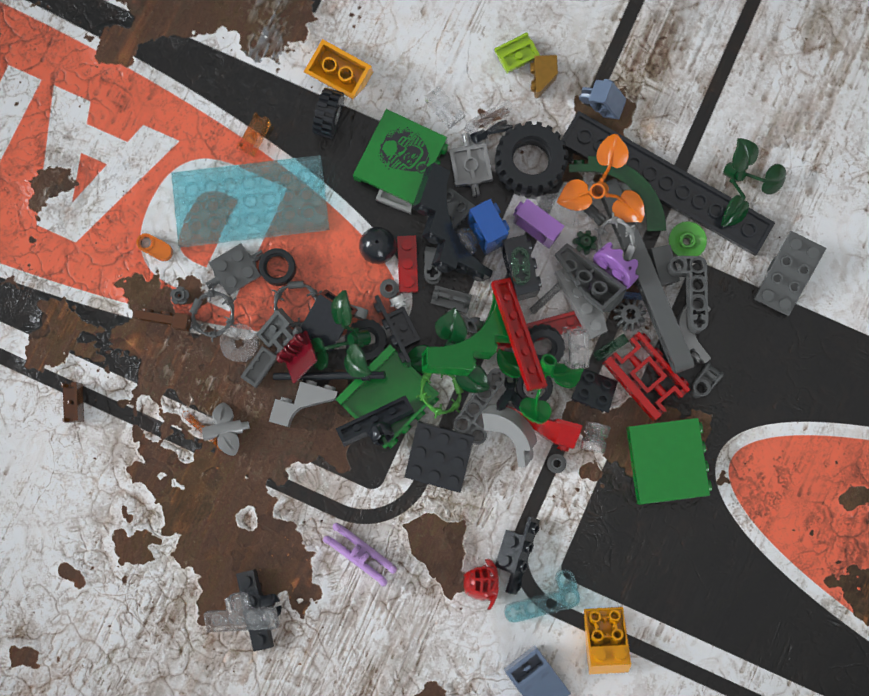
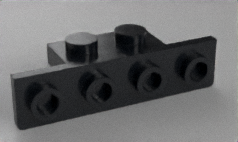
[373,295,421,368]
[495,517,540,595]

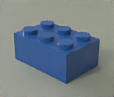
[468,199,510,255]

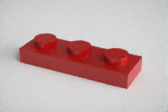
[397,235,418,293]

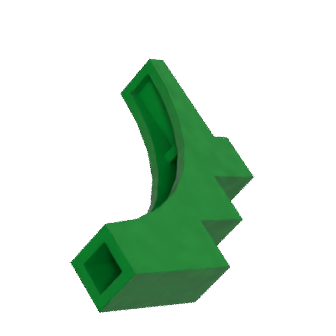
[422,293,510,376]

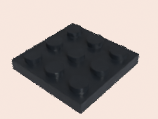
[404,421,475,493]

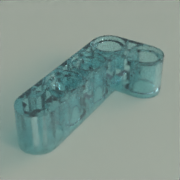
[504,569,580,623]

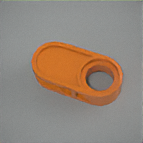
[136,233,173,262]

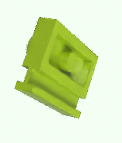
[494,32,540,74]

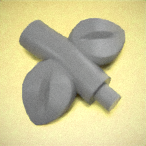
[201,402,250,456]

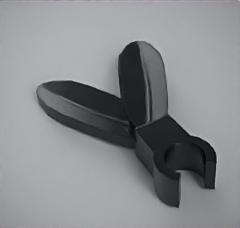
[470,120,513,144]
[496,377,522,412]

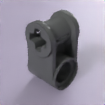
[424,247,442,285]
[689,361,724,398]

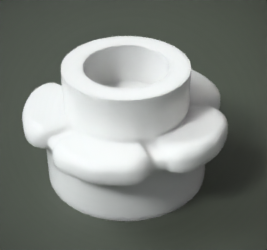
[389,293,407,309]

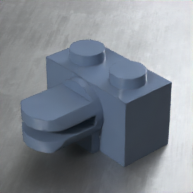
[579,79,626,119]

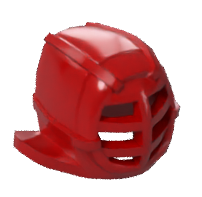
[463,558,499,610]

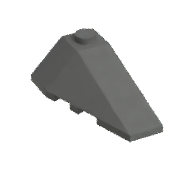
[555,243,627,312]

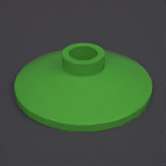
[669,222,707,256]

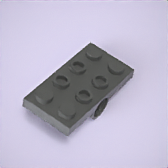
[753,231,827,316]

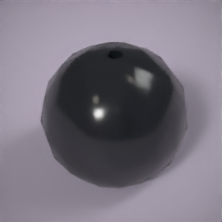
[359,227,397,264]

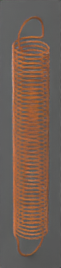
[182,411,219,448]

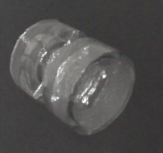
[580,421,611,454]

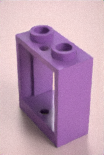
[513,199,564,249]

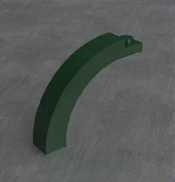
[569,155,666,231]

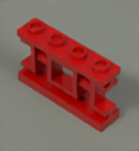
[602,332,690,421]

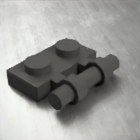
[256,308,302,355]

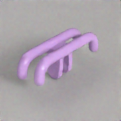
[323,523,397,586]

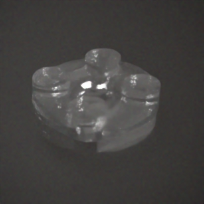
[219,324,259,362]

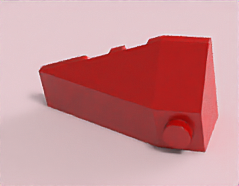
[507,406,582,452]

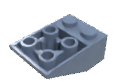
[504,645,571,696]

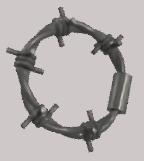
[272,281,322,329]
[189,286,237,342]

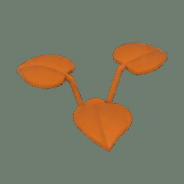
[557,134,645,223]

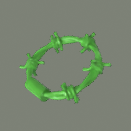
[416,373,464,419]

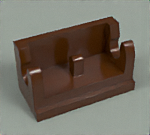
[61,382,84,423]

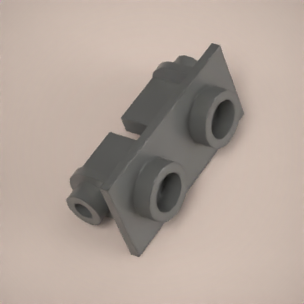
[431,285,472,313]

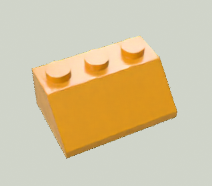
[304,39,373,99]

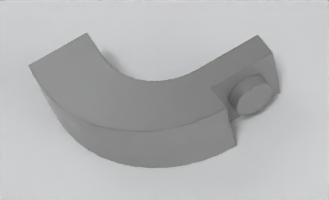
[677,300,711,365]
[482,404,537,468]

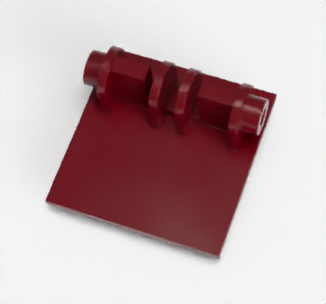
[276,330,318,384]

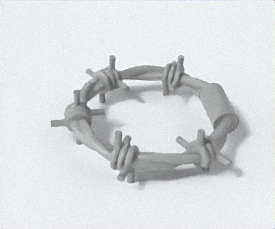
[595,212,637,261]

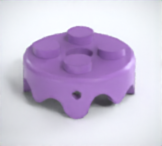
[593,242,639,289]

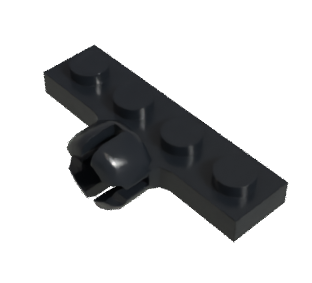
[336,395,414,447]
[236,569,282,652]

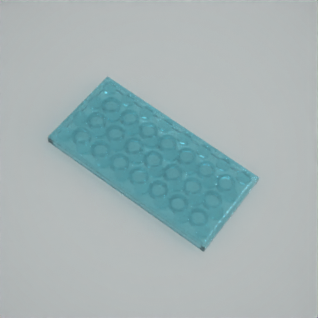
[171,155,330,247]

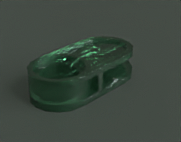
[593,334,629,362]

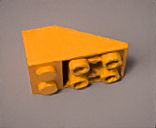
[584,607,631,674]

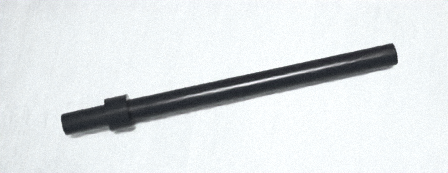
[273,369,386,381]

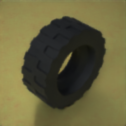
[345,319,387,362]
[528,324,565,363]

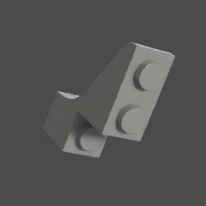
[269,380,339,427]

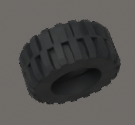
[494,121,568,198]

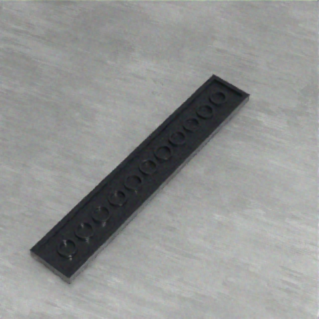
[561,111,775,256]

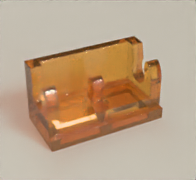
[237,112,271,157]

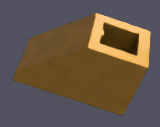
[530,55,558,98]

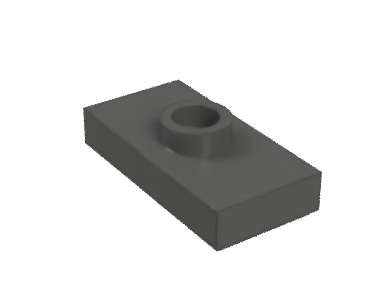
[241,346,277,388]

